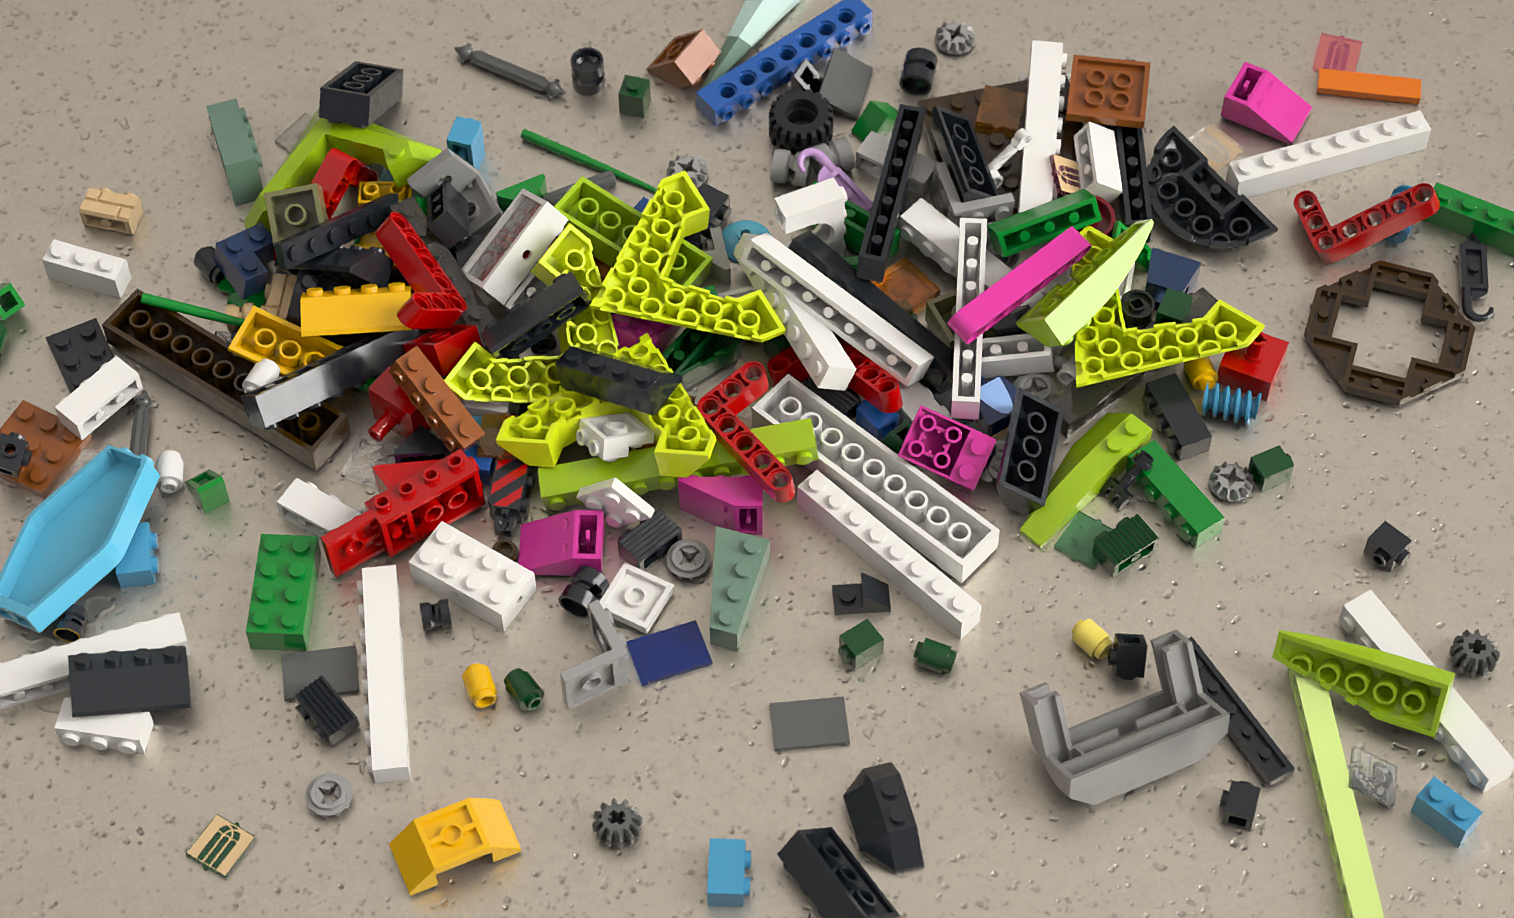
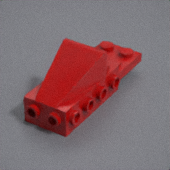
[320,449,486,578]

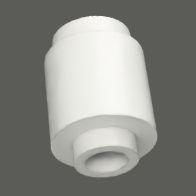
[242,359,280,393]
[155,450,184,493]

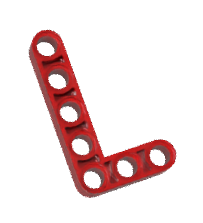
[273,148,378,262]
[1293,183,1440,264]
[375,212,467,329]
[767,330,903,413]
[697,361,795,503]

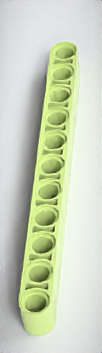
[1288,667,1384,918]

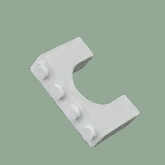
[774,177,847,257]

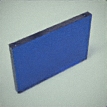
[626,620,713,686]

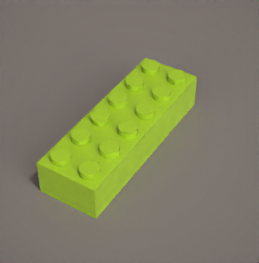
[554,176,713,287]

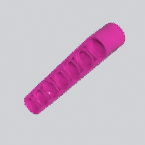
[947,226,1092,344]

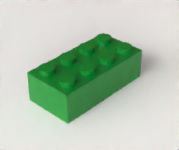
[246,534,321,651]

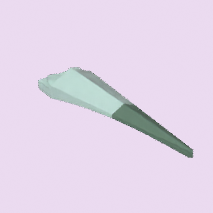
[695,0,801,106]

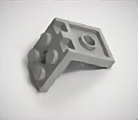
[407,148,503,236]
[930,162,1015,228]
[560,600,631,709]

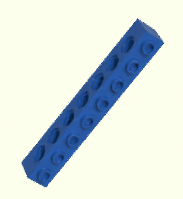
[696,0,873,127]

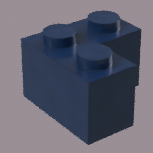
[214,223,275,300]

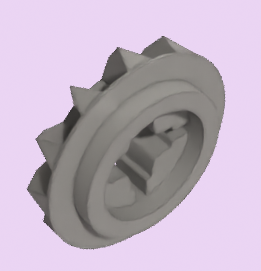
[935,20,975,54]
[667,153,708,188]
[1014,373,1057,403]
[981,440,1005,482]
[1209,461,1253,502]
[666,539,711,581]
[305,773,353,819]

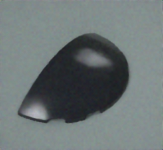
[1147,125,1278,249]

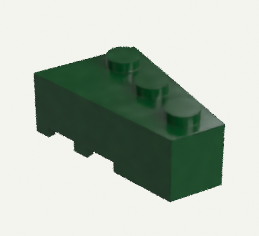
[662,328,744,390]

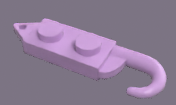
[797,148,873,212]

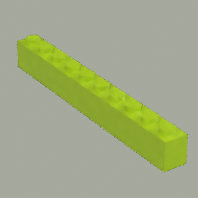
[538,418,819,510]

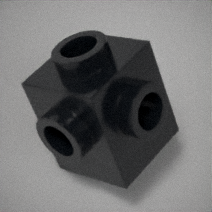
[0,432,33,479]

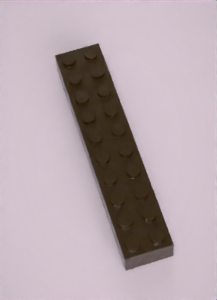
[102,288,351,471]

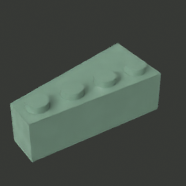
[206,99,263,206]
[710,526,770,651]

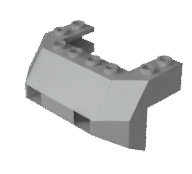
[1019,630,1230,805]

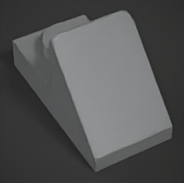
[703,227,731,285]

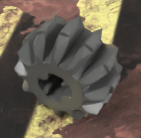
[1449,629,1500,679]
[592,798,643,850]

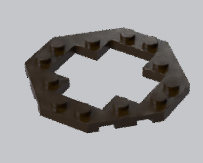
[1304,260,1475,406]

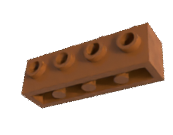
[389,346,485,453]

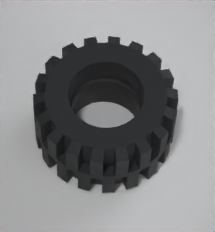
[769,88,833,155]

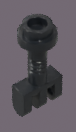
[1100,450,1154,510]

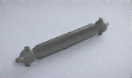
[454,43,566,99]
[129,390,152,456]

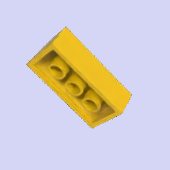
[300,282,412,337]
[228,305,344,376]

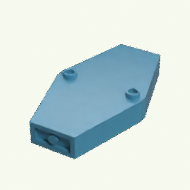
[0,445,160,633]

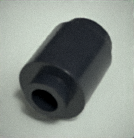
[194,246,226,284]

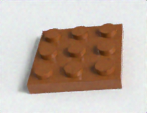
[1066,55,1151,129]
[0,400,92,499]

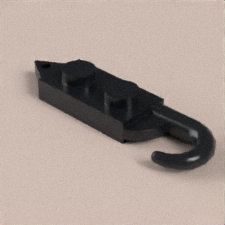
[1458,233,1494,322]

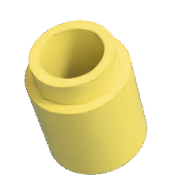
[1071,619,1114,660]

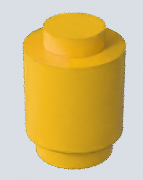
[1184,356,1218,390]
[462,663,498,708]

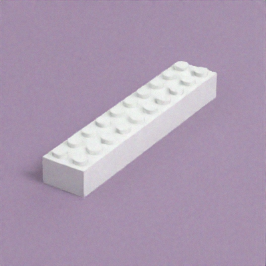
[752,374,1000,583]

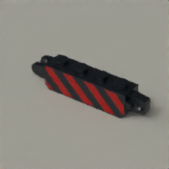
[488,403,538,537]

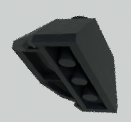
[843,762,924,875]

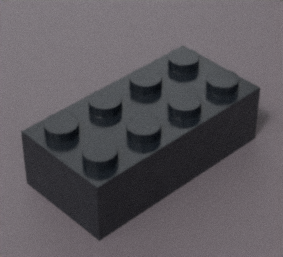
[319,61,404,128]

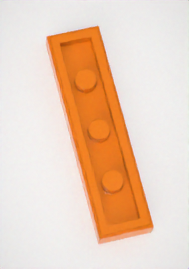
[1317,68,1421,104]

